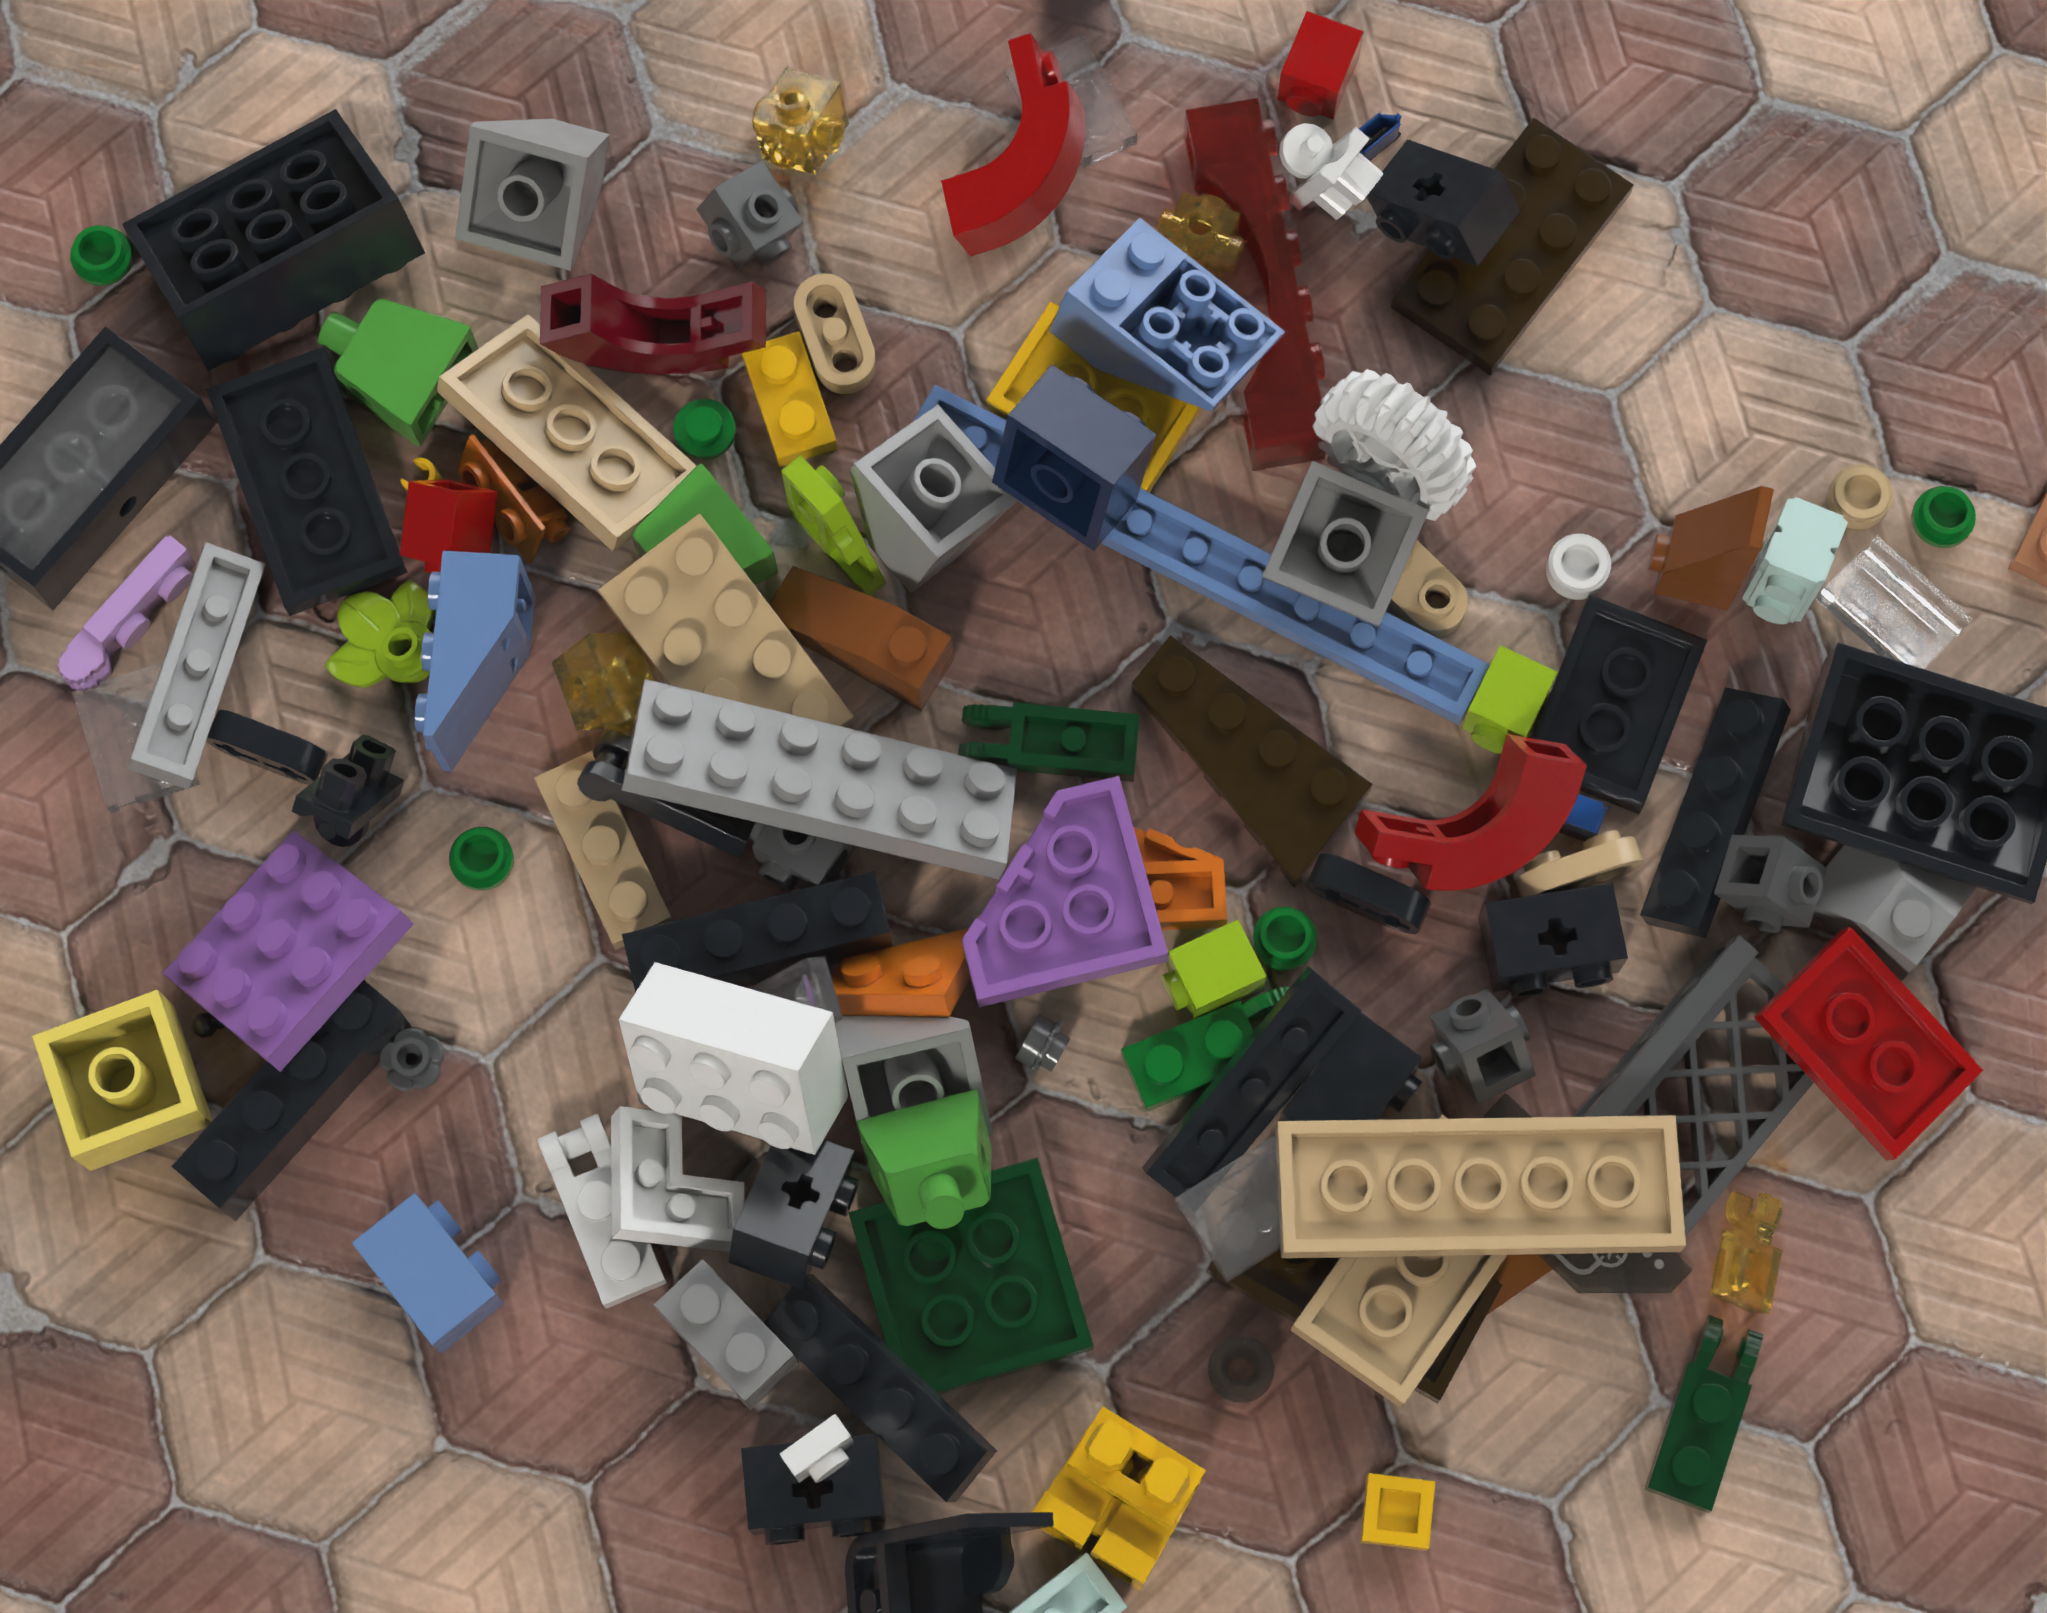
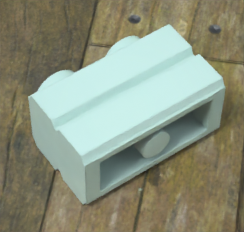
[1742,497,1848,624]

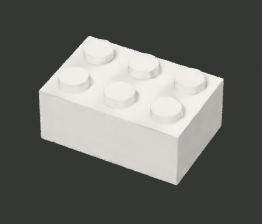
[619,962,848,1155]

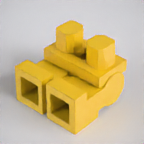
[1032,1406,1206,1591]

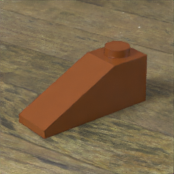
[1648,486,1774,611]
[769,566,954,712]

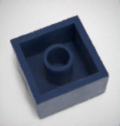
[992,365,1157,551]

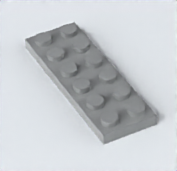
[622,679,1017,880]

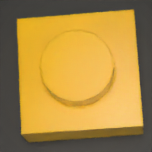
[1360,1473,1435,1551]

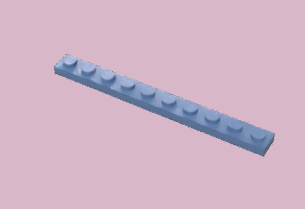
[914,385,1490,725]

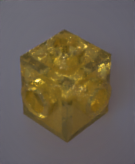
[752,66,849,175]
[1155,191,1246,280]
[551,632,654,733]

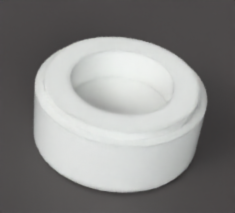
[1546,534,1611,600]

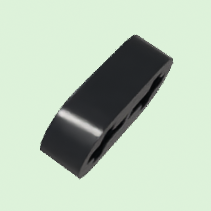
[206,709,328,785]
[1306,853,1431,934]

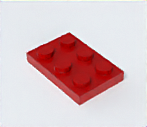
[1754,927,1983,1161]

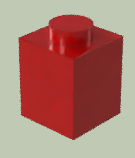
[1277,11,1363,120]
[400,479,498,574]

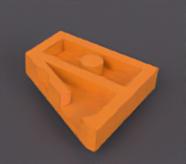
[1133,827,1227,931]
[823,928,970,1017]

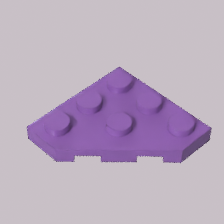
[962,776,1168,1008]

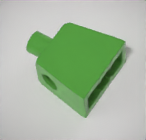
[318,299,478,447]
[631,463,778,585]
[857,1089,992,1229]

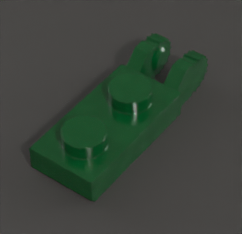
[958,702,1140,782]
[1644,1315,1763,1513]

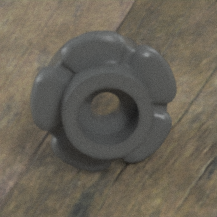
[1015,1014,1070,1076]
[380,1028,444,1091]

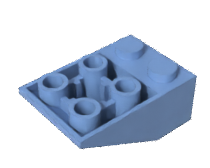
[1049,218,1285,412]
[415,551,536,772]

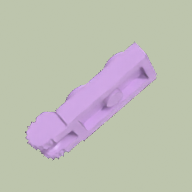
[57,535,196,694]

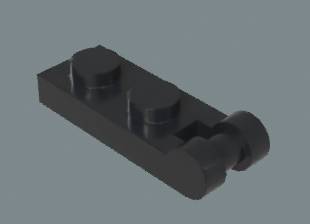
[577,731,756,858]

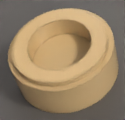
[1826,464,1893,530]

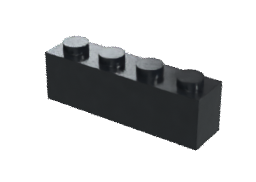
[622,871,893,993]
[171,980,412,1221]

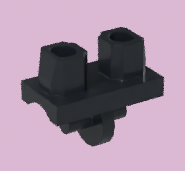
[292,735,405,847]

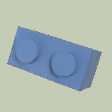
[352,1193,504,1353]

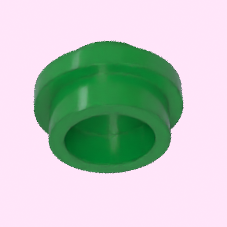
[70,225,133,286]
[673,399,736,460]
[1911,486,1976,548]
[449,827,514,891]
[1252,906,1317,971]

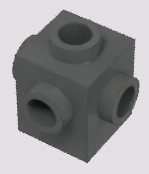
[696,161,803,271]
[750,822,855,892]
[1714,834,1827,933]
[1430,989,1536,1104]

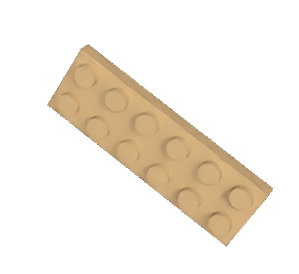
[1275,1115,1686,1258]

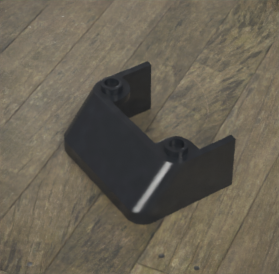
[845,1512,1054,1613]

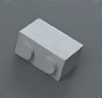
[654,1259,799,1411]

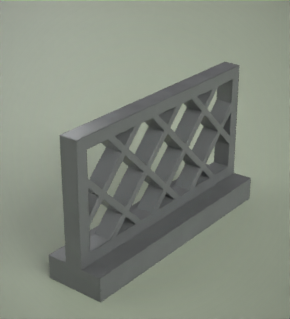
[1572,935,1814,1236]

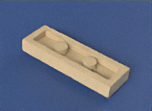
[534,751,673,950]

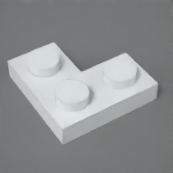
[611,1106,745,1252]

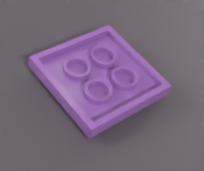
[163,830,414,1072]

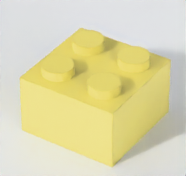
[32,989,213,1171]

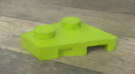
[781,455,886,596]

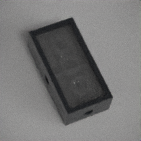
[0,326,216,611]

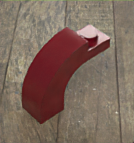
[540,273,766,374]

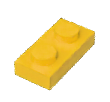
[741,331,838,468]

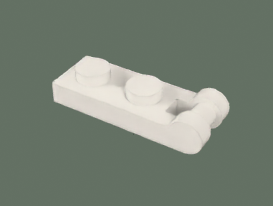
[537,1114,667,1309]

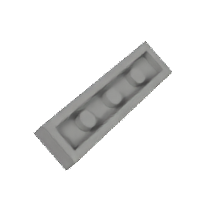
[126,542,266,790]

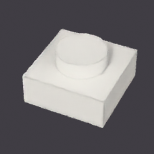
[780,1414,854,1483]

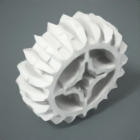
[1312,369,1477,521]

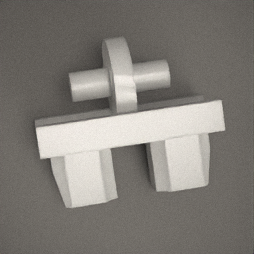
[1279,123,1384,220]

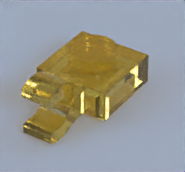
[1710,1191,1783,1314]

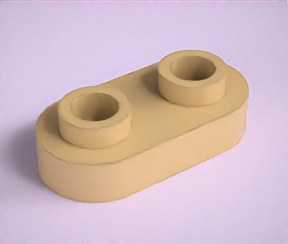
[794,273,876,394]
[1388,540,1468,638]
[1515,830,1645,897]

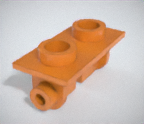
[457,434,570,564]

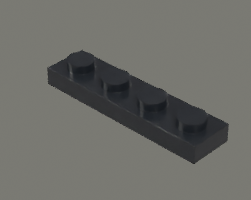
[1640,687,1791,938]
[1142,966,1362,1213]
[763,1274,997,1502]

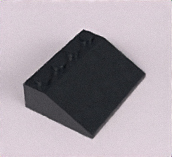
[122,109,425,371]
[1781,642,2047,904]

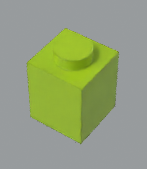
[1461,645,1558,754]
[1161,919,1267,1020]

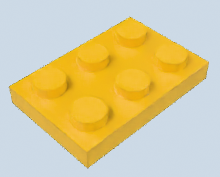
[986,301,1203,493]

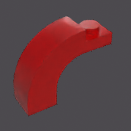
[941,33,1085,257]
[1354,734,1587,891]

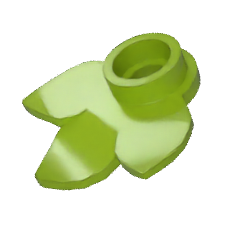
[325,580,435,688]

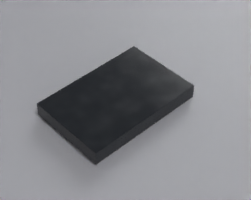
[1533,594,1707,814]

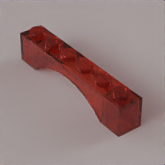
[1183,98,1326,471]

